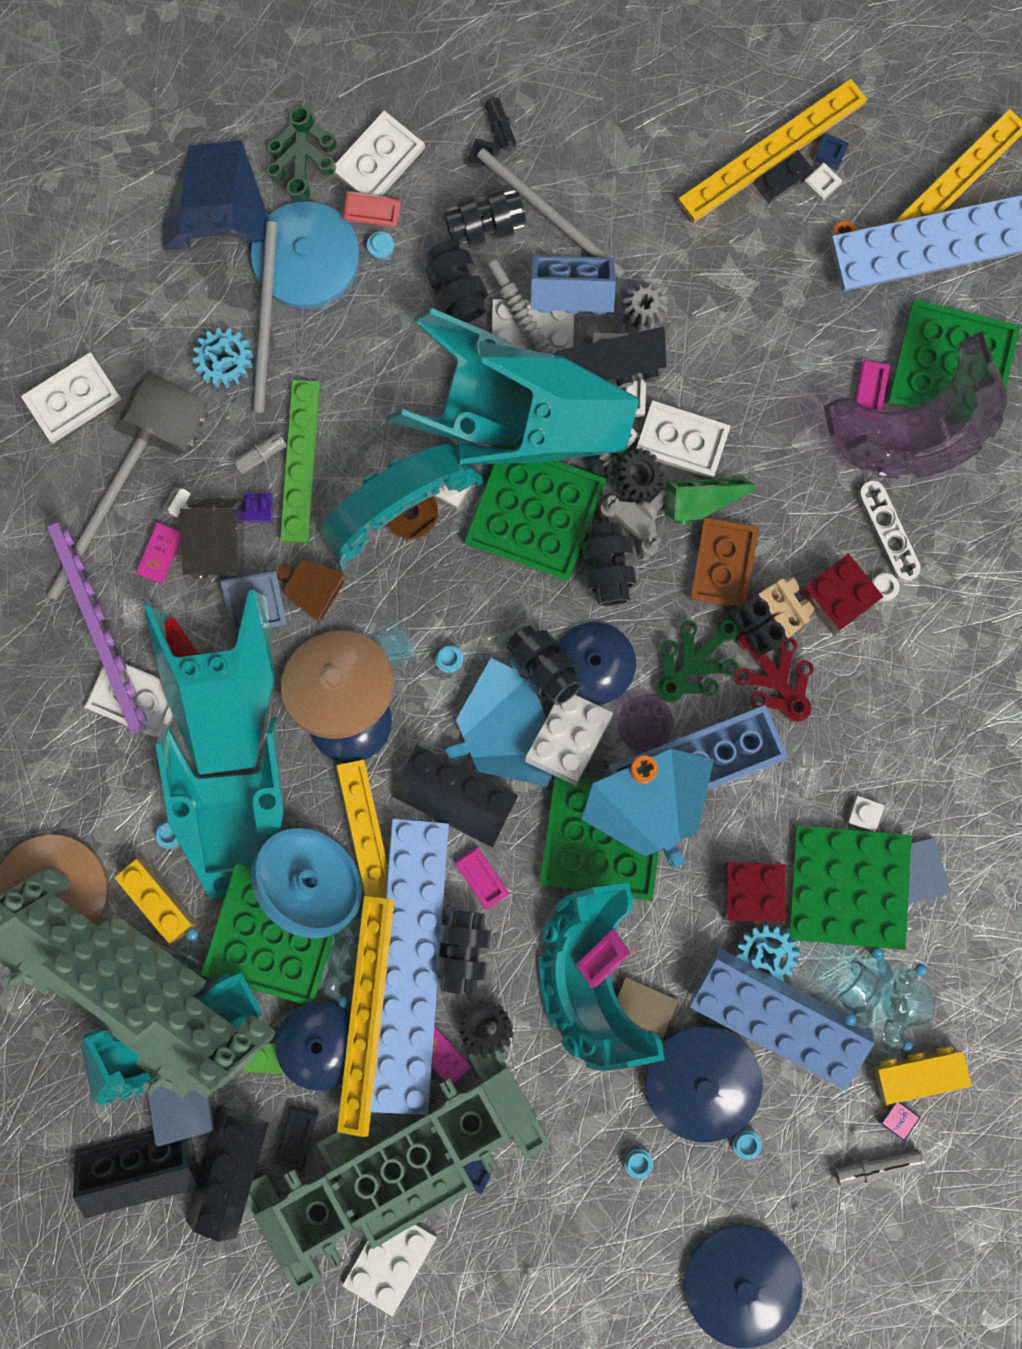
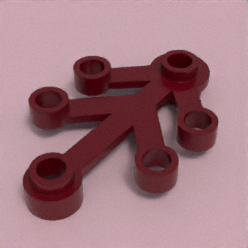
[733,628,814,722]

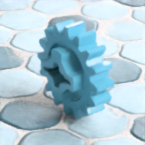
[192,327,253,388]
[737,921,800,982]

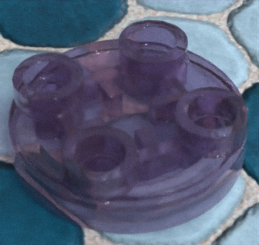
[617,695,673,752]

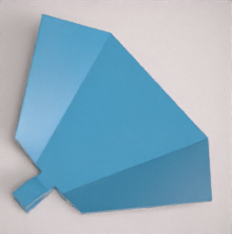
[446,658,552,787]
[581,749,714,869]

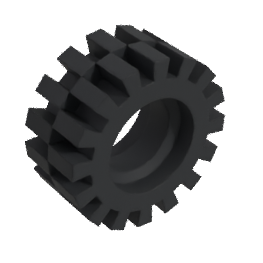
[610,448,664,502]
[458,1001,514,1059]

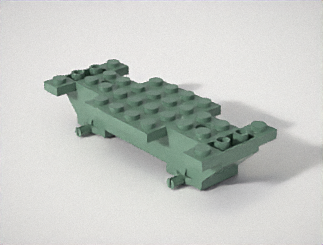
[0,867,275,1099]
[247,1050,551,1294]

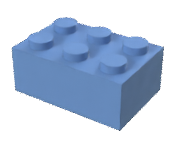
[531,255,616,315]

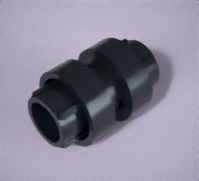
[444,187,526,248]
[425,240,488,323]
[581,522,637,606]
[507,625,581,705]
[434,909,491,995]

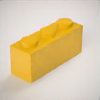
[115,859,198,944]
[872,1045,972,1105]

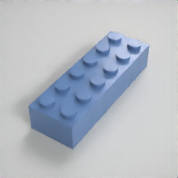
[604,705,788,792]
[690,947,874,1091]

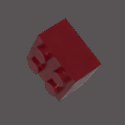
[799,553,884,636]
[724,862,786,922]

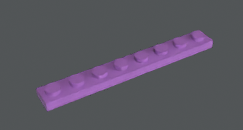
[47,523,148,734]

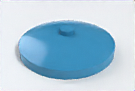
[251,201,360,309]
[251,828,362,938]

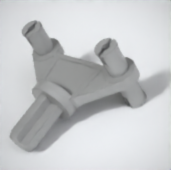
[598,489,666,560]

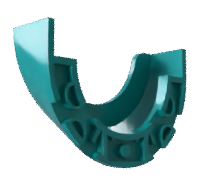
[320,443,483,571]
[538,883,665,1071]
[81,973,263,1105]

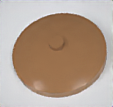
[281,631,394,739]
[0,835,109,924]

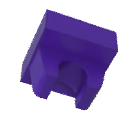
[243,493,273,523]

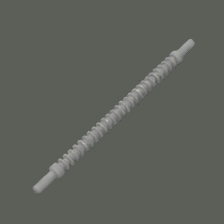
[488,259,628,502]

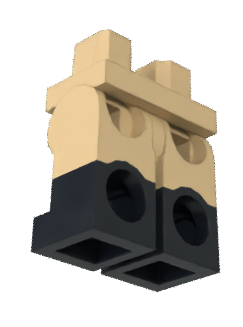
[729,577,815,657]

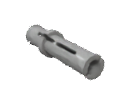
[835,1149,925,1187]

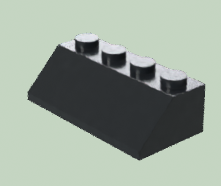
[555,326,667,388]
[393,744,518,848]
[185,1105,269,1242]
[73,1130,199,1218]

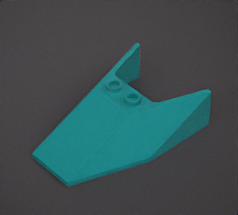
[385,308,533,446]
[457,341,639,464]
[144,590,275,775]
[155,717,284,899]

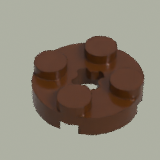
[386,496,439,542]

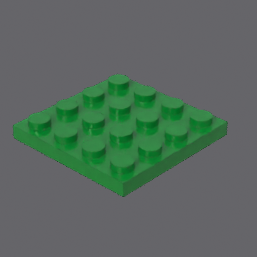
[887,299,1021,431]
[464,445,607,583]
[539,776,659,901]
[789,826,912,950]
[201,863,334,1004]

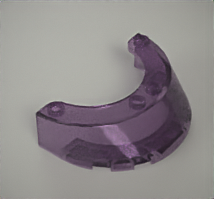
[823,331,1008,479]

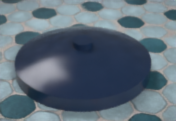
[646,1024,763,1142]
[684,1224,802,1348]

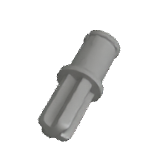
[233,432,287,474]

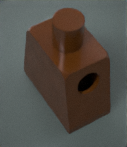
[277,559,347,624]

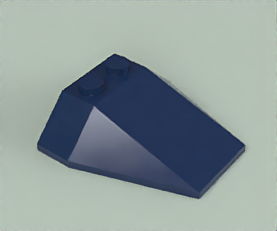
[163,141,268,250]

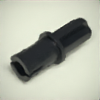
[484,97,516,151]

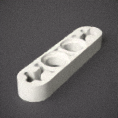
[858,481,920,583]

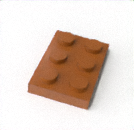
[690,517,759,608]

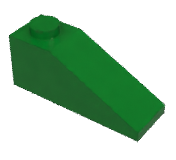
[665,477,755,524]

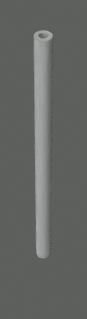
[477,148,626,279]
[253,221,277,413]
[47,429,152,601]

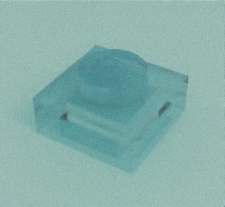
[380,629,417,667]

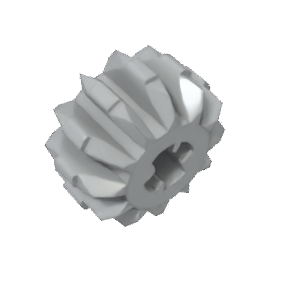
[622,282,668,330]

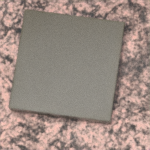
[617,977,679,1042]

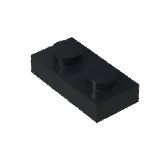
[754,150,814,204]

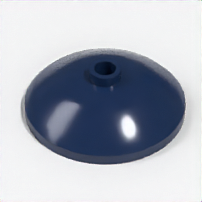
[558,622,636,705]
[310,705,392,763]
[276,1002,351,1091]

